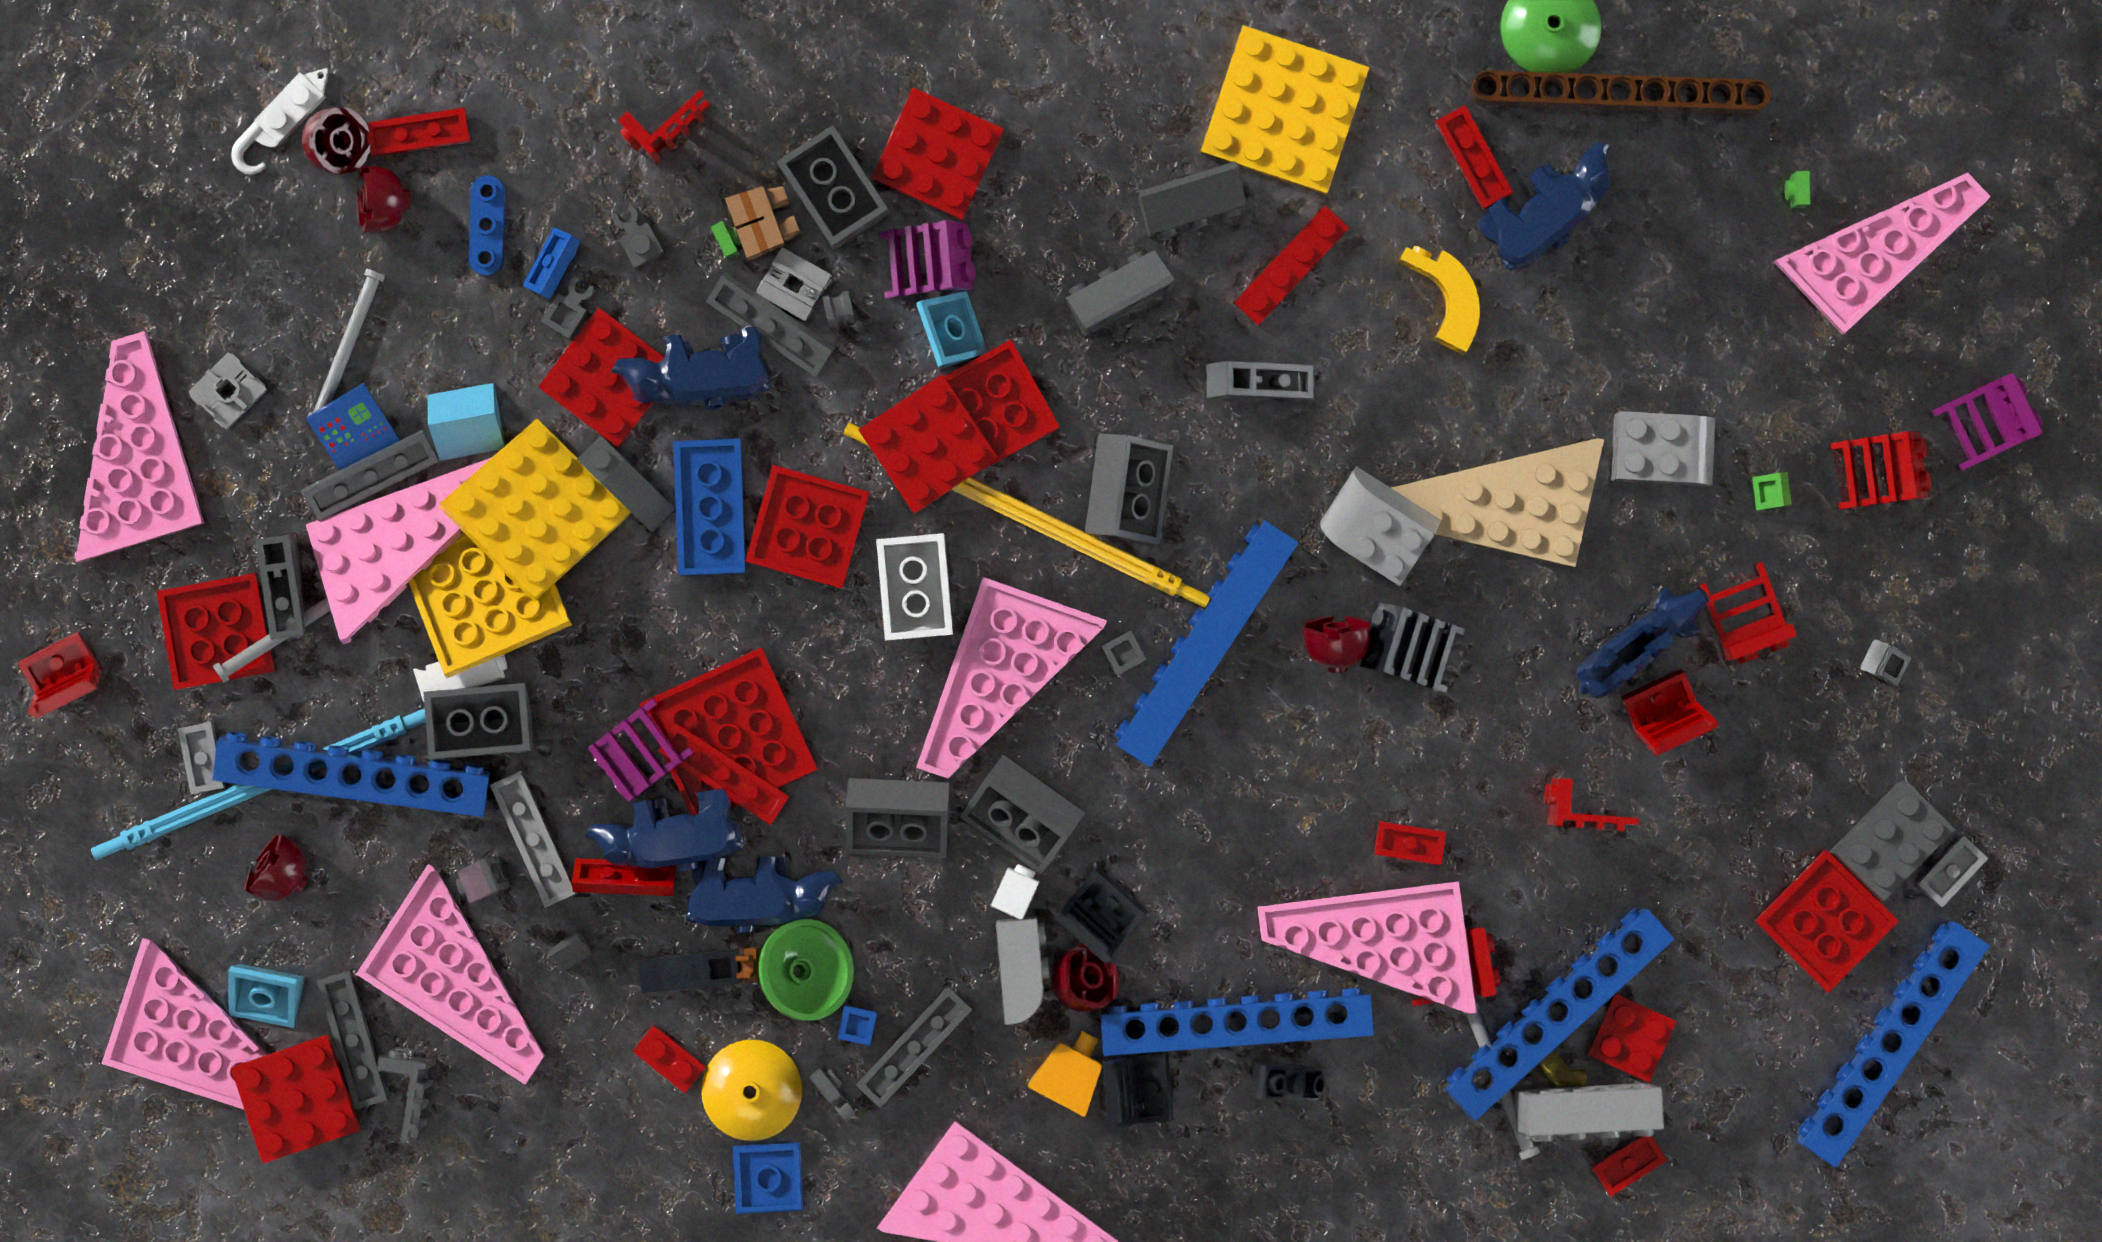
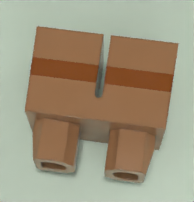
[725,186,801,262]

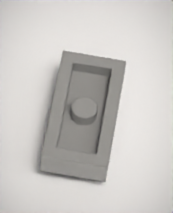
[178,722,226,795]
[1915,835,1988,908]

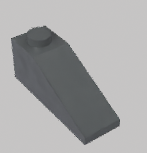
[1206,361,1314,399]
[577,436,676,533]
[255,533,305,640]
[456,856,512,903]

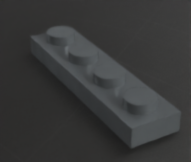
[706,272,836,377]
[302,429,439,521]
[316,970,389,1110]
[856,986,973,1108]

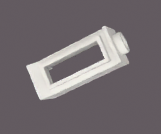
[413,655,508,701]

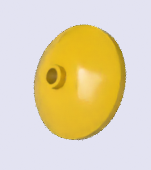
[701,1039,802,1141]

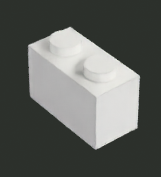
[991,864,1039,920]

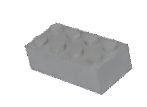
[1513,1083,1663,1142]

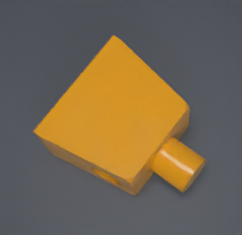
[1028,1030,1102,1117]

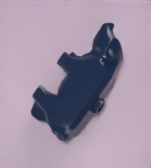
[1478,142,1611,271]
[610,327,770,410]
[1576,588,1710,699]
[585,789,744,871]
[686,857,844,933]

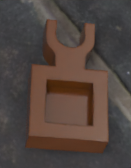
[736,946,764,983]

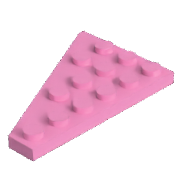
[75,331,205,562]
[306,458,491,645]
[916,577,1107,778]
[356,864,545,1085]
[1257,881,1476,1014]
[102,938,268,1109]
[877,1120,1118,1242]

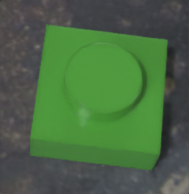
[1785,171,1810,209]
[711,221,741,261]
[1752,472,1792,510]

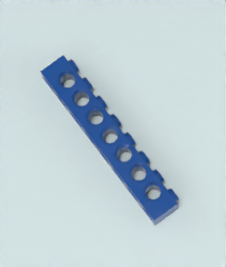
[212,732,491,817]
[1444,908,1675,1121]
[1796,921,1990,1168]
[1100,988,1374,1056]

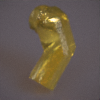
[1541,1051,1587,1086]

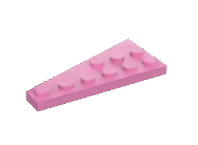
[1774,173,1991,335]

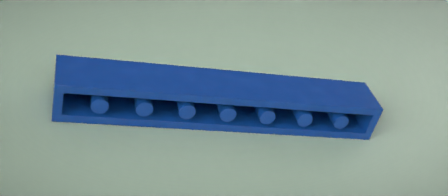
[1114,520,1299,767]

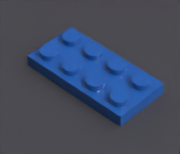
[673,439,746,576]

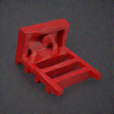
[618,90,710,164]
[1831,431,1931,510]
[1699,562,1797,664]
[18,631,102,719]
[1620,669,1719,756]
[1544,778,1639,831]
[1412,926,1501,1007]

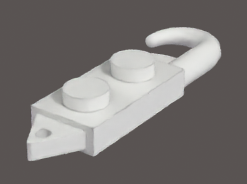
[231,68,329,175]

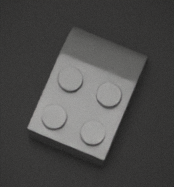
[1611,411,1716,487]
[1320,466,1441,586]
[996,916,1049,1025]

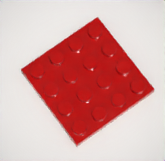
[639,647,818,815]

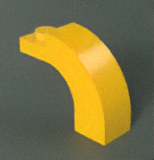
[1398,246,1480,355]

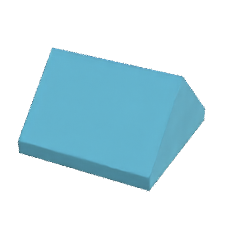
[916,291,988,371]
[427,383,505,461]
[228,964,306,1028]

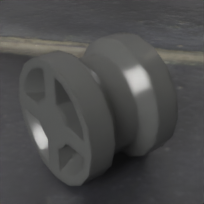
[822,291,856,329]

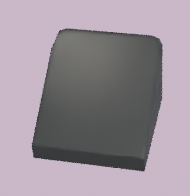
[1860,640,1912,687]
[548,932,592,970]

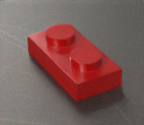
[1374,821,1446,865]
[632,1024,707,1093]
[1591,1136,1668,1197]

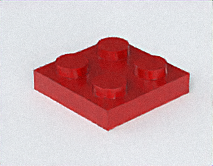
[1586,993,1677,1083]

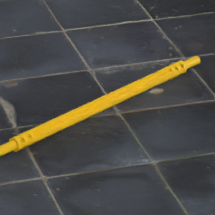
[843,422,1210,608]

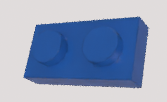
[522,227,581,300]

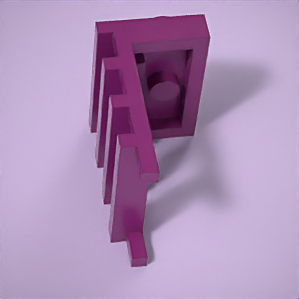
[879,220,975,299]
[1932,373,2043,471]
[588,698,694,802]

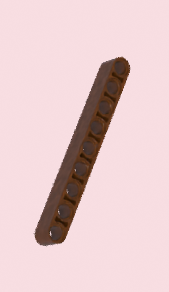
[1469,70,1771,115]

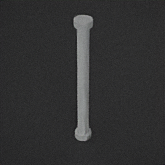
[308,269,385,416]
[213,598,331,683]
[1461,1002,1540,1160]

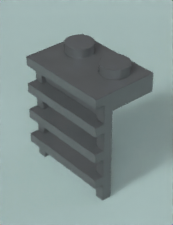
[377,1047,436,1144]

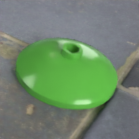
[1500,0,1601,73]
[759,919,854,1021]

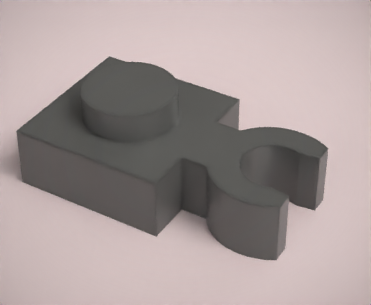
[612,205,665,269]
[541,276,595,340]
[810,1067,857,1122]

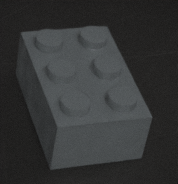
[776,125,890,250]
[1829,781,1955,901]

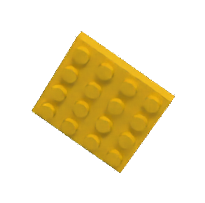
[1200,25,1369,195]
[439,419,631,601]
[408,531,572,679]

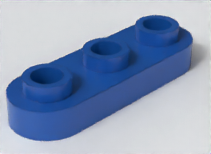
[469,175,506,277]

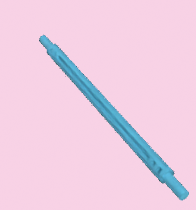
[91,708,426,860]

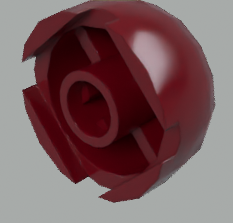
[301,107,371,175]
[357,166,410,233]
[1303,616,1371,673]
[244,833,308,902]
[1051,943,1120,1012]

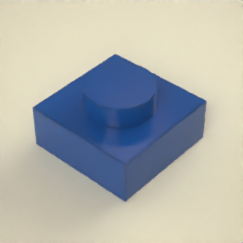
[837,1005,878,1046]

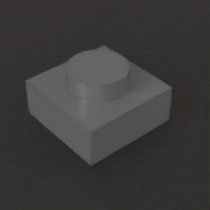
[1101,631,1147,676]

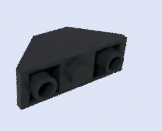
[1250,1061,1326,1101]

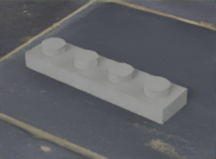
[490,771,577,908]

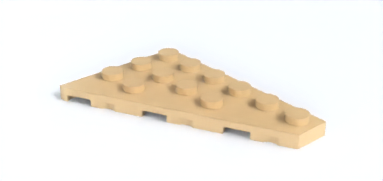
[1391,438,1604,567]

